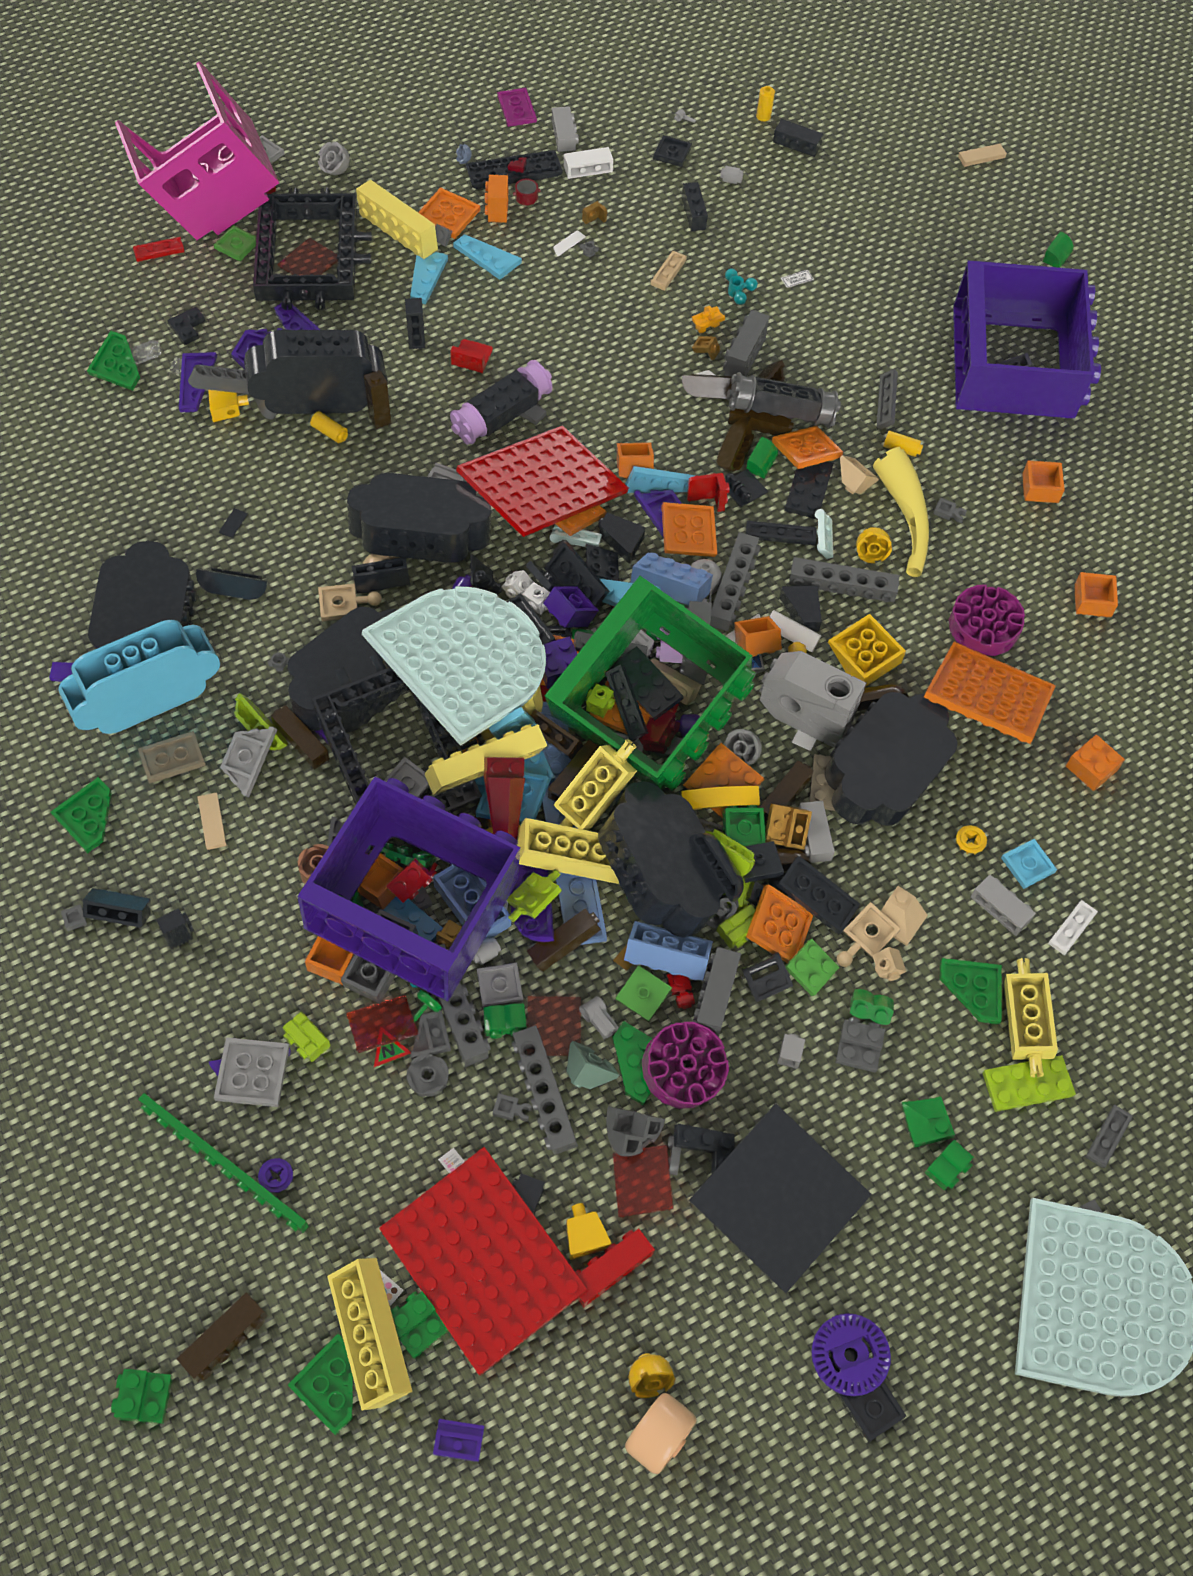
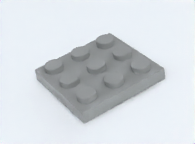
[214,1037,290,1107]

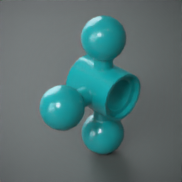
[725,268,758,305]

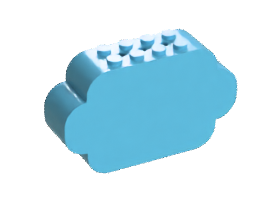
[58,620,220,734]

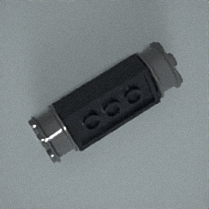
[727,372,841,428]

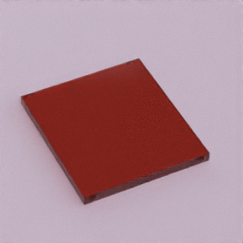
[277,238,338,275]
[346,995,418,1053]
[527,996,581,1056]
[613,1145,674,1218]

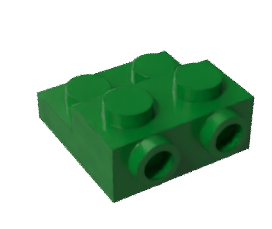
[722,805,766,847]
[391,1291,448,1359]
[111,1369,173,1424]

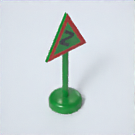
[373,990,442,1068]

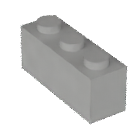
[552,107,579,152]
[799,801,834,863]
[971,875,1036,936]

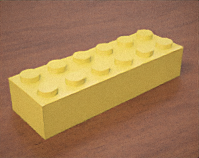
[356,180,438,259]
[425,724,547,795]
[517,818,619,884]
[327,1258,413,1410]

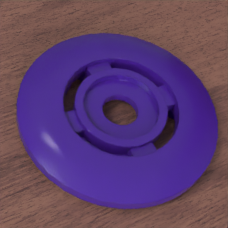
[811,1314,891,1396]

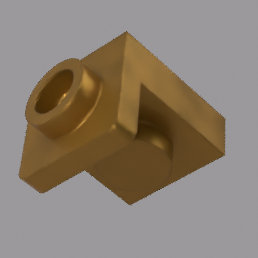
[582,201,608,224]
[692,336,720,360]
[436,920,462,949]

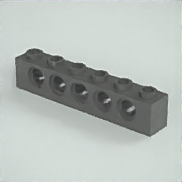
[710,532,761,631]
[789,557,900,603]
[437,944,491,1067]
[511,1025,578,1155]

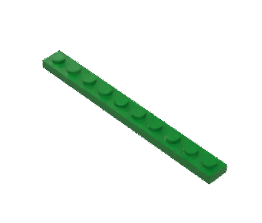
[138,1093,309,1233]

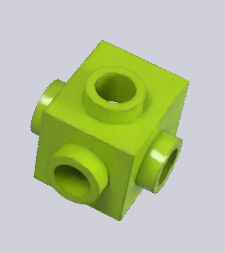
[586,684,615,718]

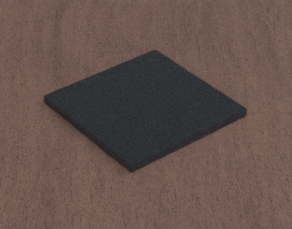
[688,1103,872,1293]

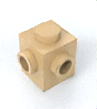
[872,947,906,981]

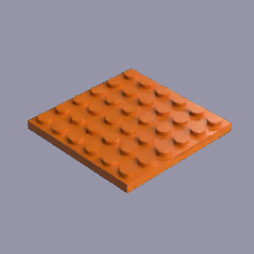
[924,642,1056,744]

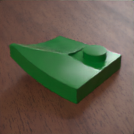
[901,1096,955,1148]

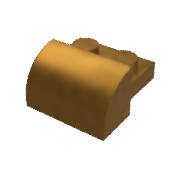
[765,803,812,850]

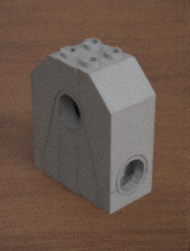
[759,651,866,748]

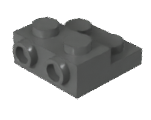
[835,1018,885,1073]

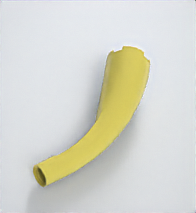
[873,447,929,577]

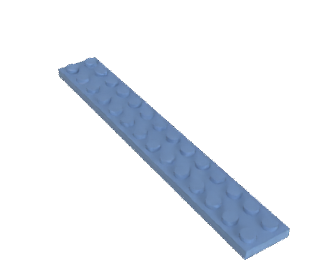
[540,702,607,945]

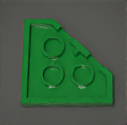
[87,331,141,391]
[50,777,112,854]
[381,842,437,868]
[940,958,1002,1024]
[612,1021,653,1105]
[288,1334,354,1436]

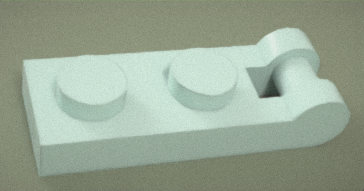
[815,509,833,559]
[550,524,602,547]

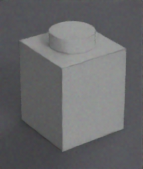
[777,1034,805,1069]

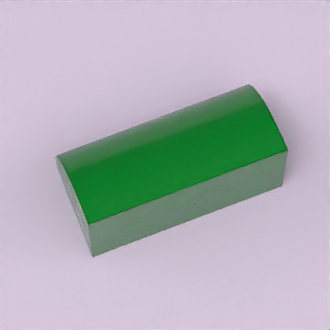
[1042,231,1074,268]
[746,437,778,479]

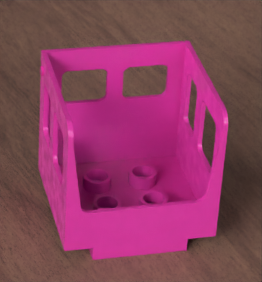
[115,61,279,240]

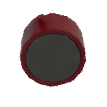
[513,179,541,205]

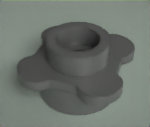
[580,241,599,257]
[268,652,289,672]

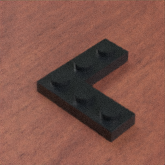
[674,1123,735,1174]

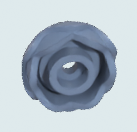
[456,144,472,164]

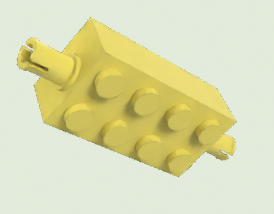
[554,739,637,830]
[1004,958,1058,1078]

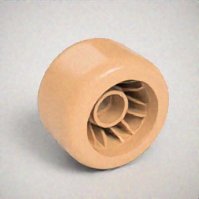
[625,1393,697,1474]

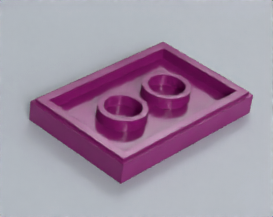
[497,88,537,127]

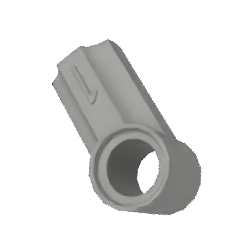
[579,996,619,1039]

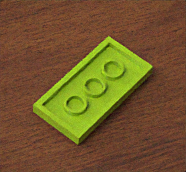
[982,1055,1076,1112]

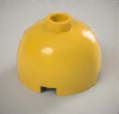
[856,527,892,564]
[628,1353,676,1398]

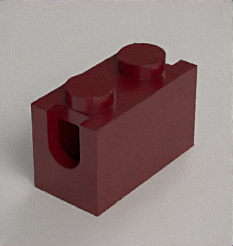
[639,712,680,754]

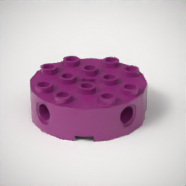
[949,585,1025,656]
[642,1022,729,1109]

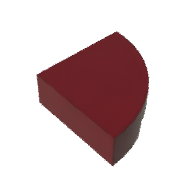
[508,158,527,173]

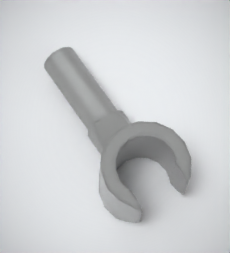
[674,109,696,123]

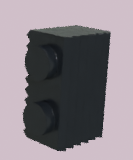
[156,908,194,950]

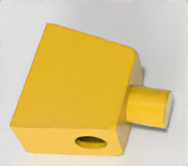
[208,390,249,422]
[566,1203,611,1260]

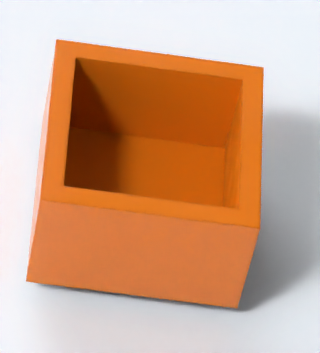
[485,175,508,223]
[617,442,654,478]
[1022,461,1064,503]
[1075,572,1118,617]
[734,616,782,657]
[1066,734,1125,791]
[357,853,403,910]
[305,936,355,985]

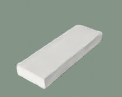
[770,610,821,652]
[1048,900,1098,955]

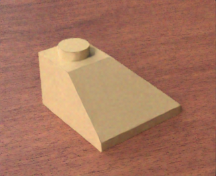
[840,455,879,494]
[881,886,928,946]

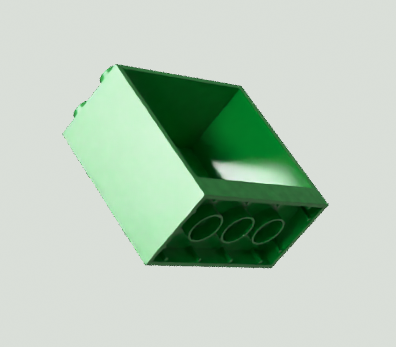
[545,576,756,791]

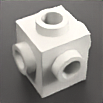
[502,570,533,598]
[522,582,550,615]

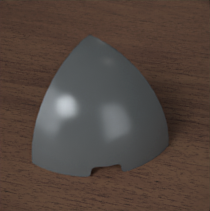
[606,1106,665,1156]

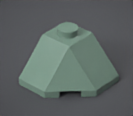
[566,1041,619,1089]

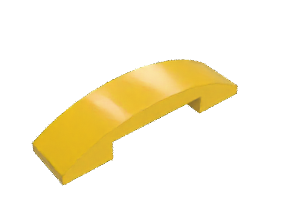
[681,786,760,810]

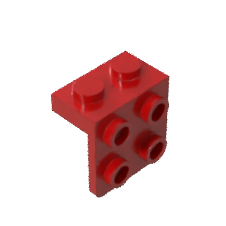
[450,339,493,373]
[687,473,730,512]
[386,858,438,903]

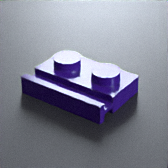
[433,1419,485,1462]

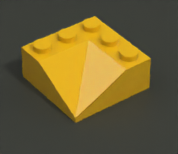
[828,614,906,687]

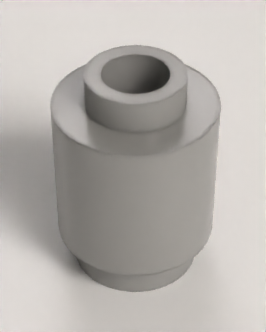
[720,166,744,184]
[473,937,501,965]

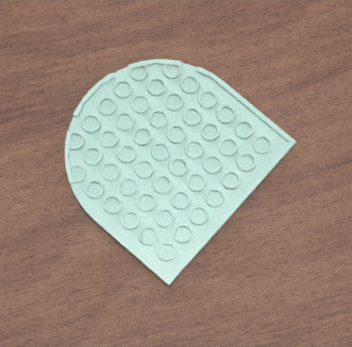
[362,587,546,746]
[1015,1198,1193,1396]

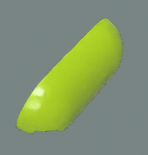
[234,693,288,750]
[705,829,755,876]

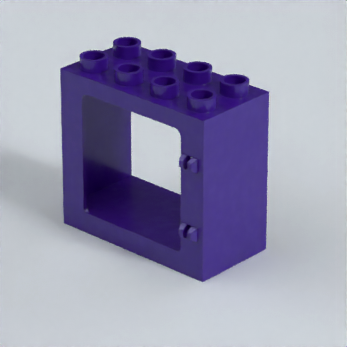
[953,260,1101,419]
[297,776,521,1001]

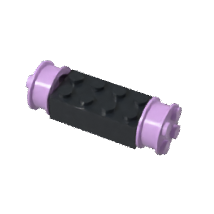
[450,360,552,445]

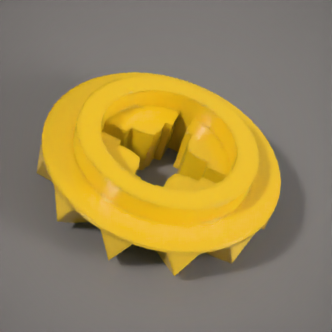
[956,825,987,855]

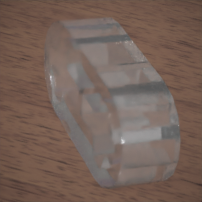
[131,340,161,364]

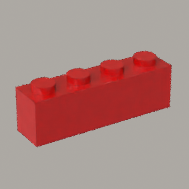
[575,1228,655,1308]

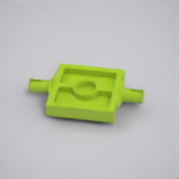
[507,869,562,923]

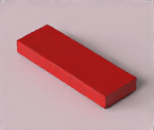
[133,237,185,262]

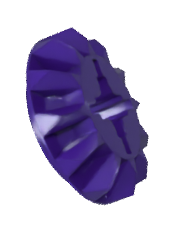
[258,1158,293,1193]

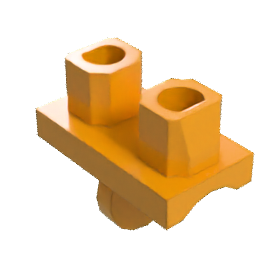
[692,306,726,333]

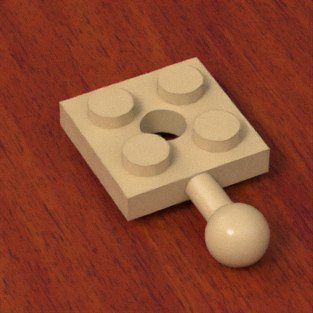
[318,584,382,621]
[837,902,900,967]

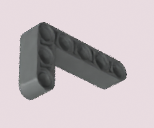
[188,365,277,419]

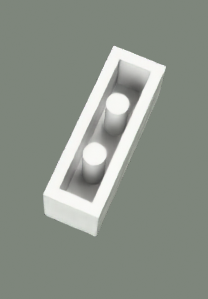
[564,147,613,179]

